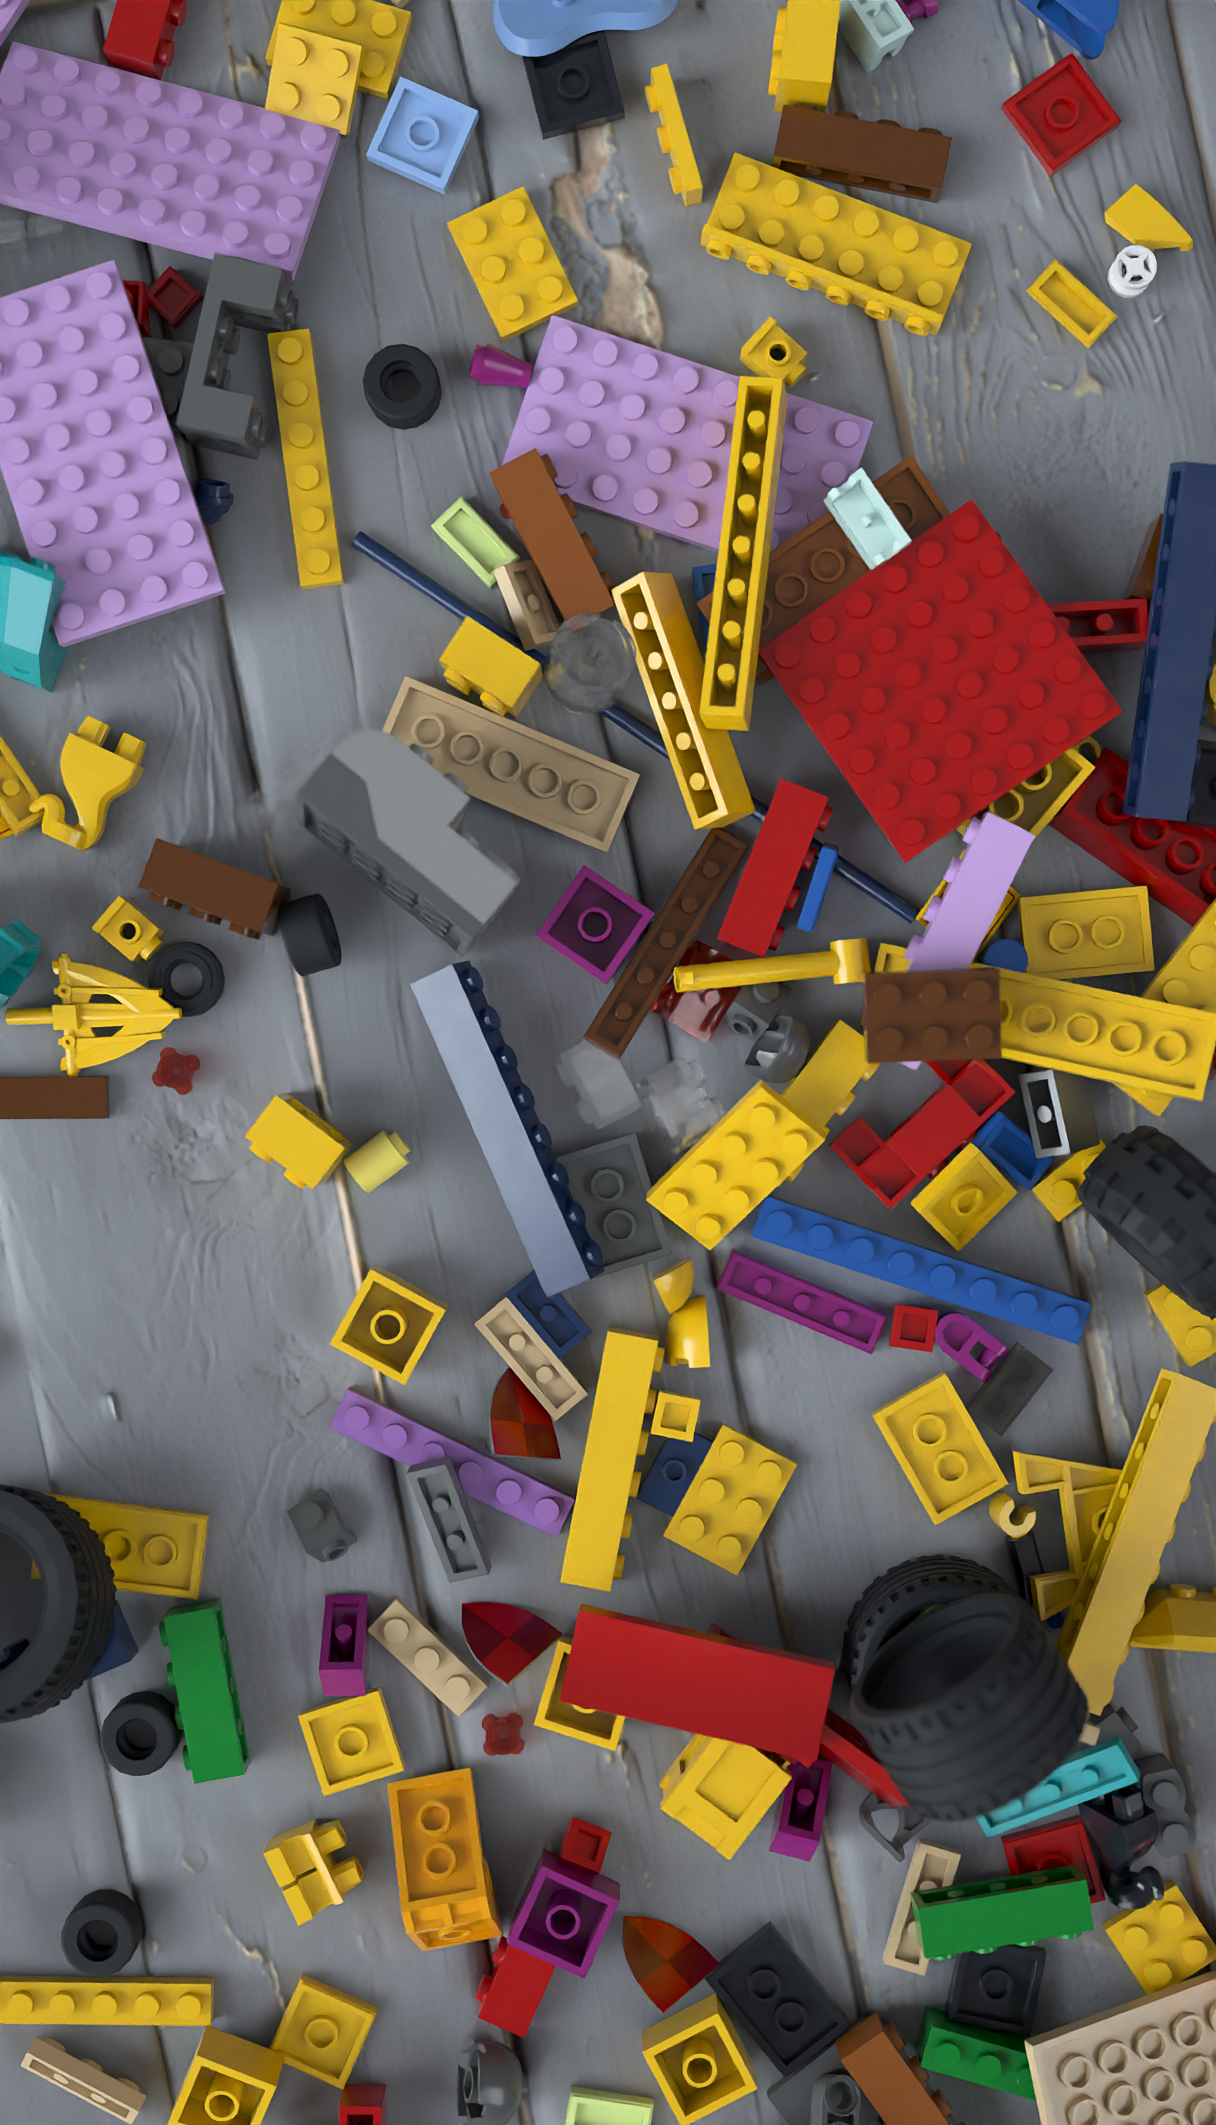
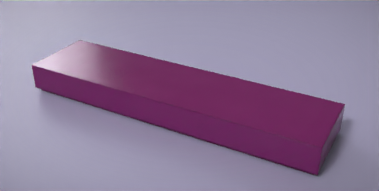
[716,1249,888,1355]

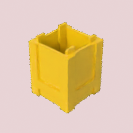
[659,1733,792,1861]

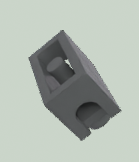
[1018,1068,1100,1159]

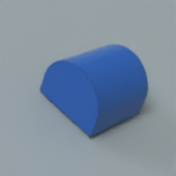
[977,939,1028,973]

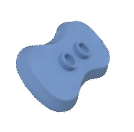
[492,0,678,57]

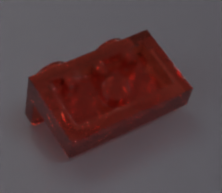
[653,940,743,1044]

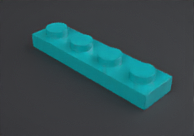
[976,1736,1140,1838]

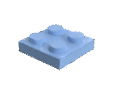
[366,76,479,195]

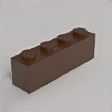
[772,103,952,203]

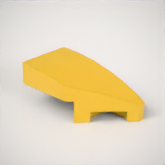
[1104,183,1193,254]

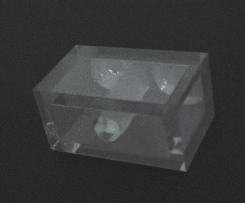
[556,1041,643,1130]

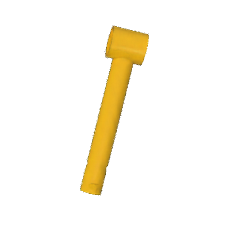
[673,938,871,992]

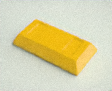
[1026,259,1118,348]

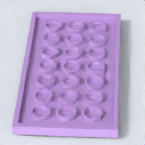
[0,41,341,281]
[0,260,226,647]
[502,315,874,553]

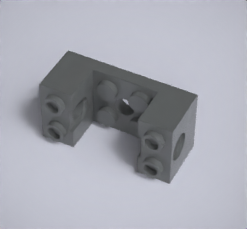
[176,253,299,460]

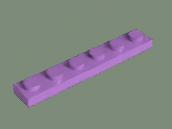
[329,1387,575,1538]

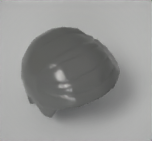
[744,1015,811,1084]

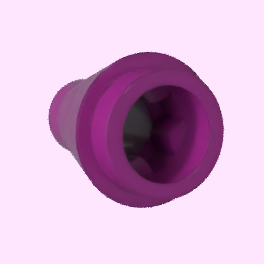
[468,343,533,389]

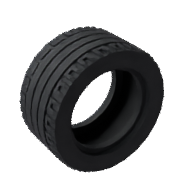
[0,1484,117,1723]

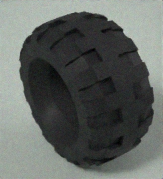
[1078,1125,1216,1317]

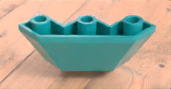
[0,551,68,693]

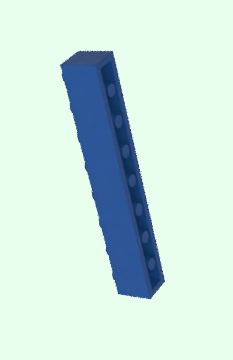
[750,1195,1092,1345]

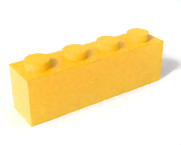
[778,1019,880,1187]

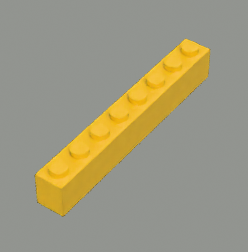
[699,376,788,731]
[1055,1368,1216,1716]

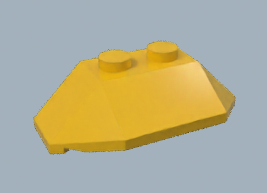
[1128,1584,1216,1653]

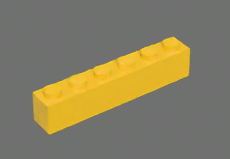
[611,572,756,830]
[560,1326,665,1592]

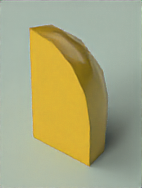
[653,1257,695,1315]
[666,1295,710,1368]

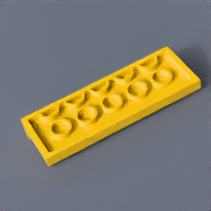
[700,152,972,336]

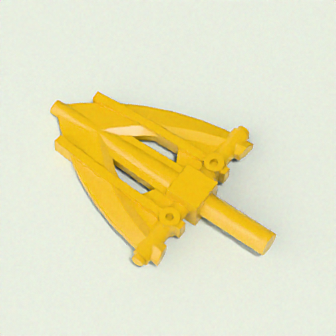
[5,953,182,1077]

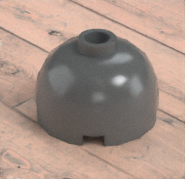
[456,2039,529,2125]

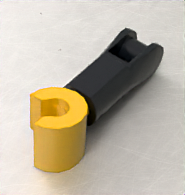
[989,1491,1045,1608]

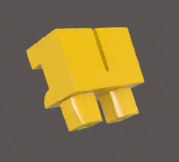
[263,1820,364,1926]

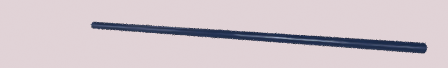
[352,531,920,924]

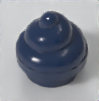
[192,479,234,525]

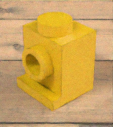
[740,316,808,388]
[91,896,165,963]

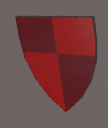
[486,1366,561,1461]
[461,1602,563,1687]
[622,1915,720,2015]

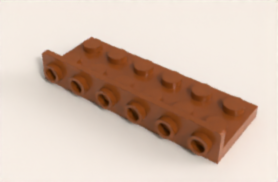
[696,455,950,686]

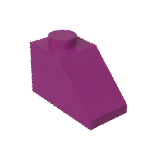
[319,1595,369,1696]
[769,1759,833,1862]

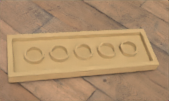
[382,676,640,854]

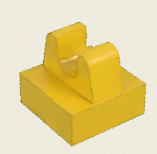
[650,1390,701,1442]

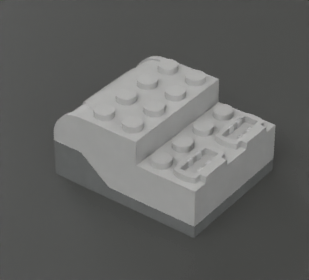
[296,730,522,957]

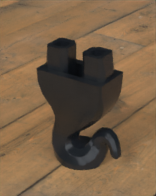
[1078,1784,1164,1909]

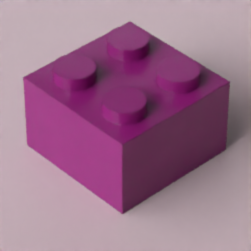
[535,865,655,985]
[507,1848,620,1979]

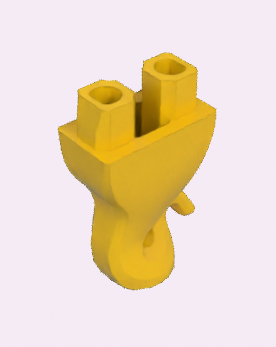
[29,715,147,851]

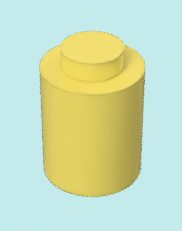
[343,1130,411,1194]

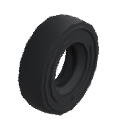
[148,941,225,1017]

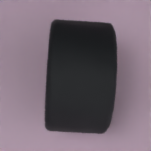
[363,344,442,430]
[278,893,342,976]
[100,1691,182,1776]
[61,1889,143,1977]

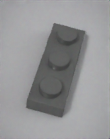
[406,1456,492,1583]

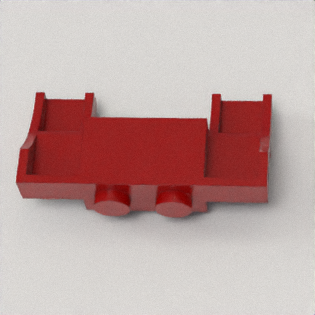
[828,1059,1015,1209]

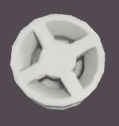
[1108,245,1157,298]

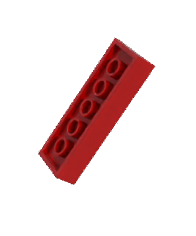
[1048,747,1216,927]
[559,1604,836,1762]
[706,1622,911,1809]

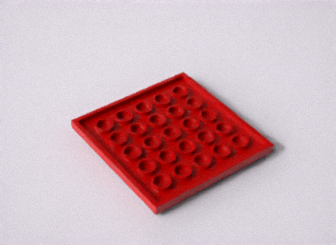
[758,499,1123,864]

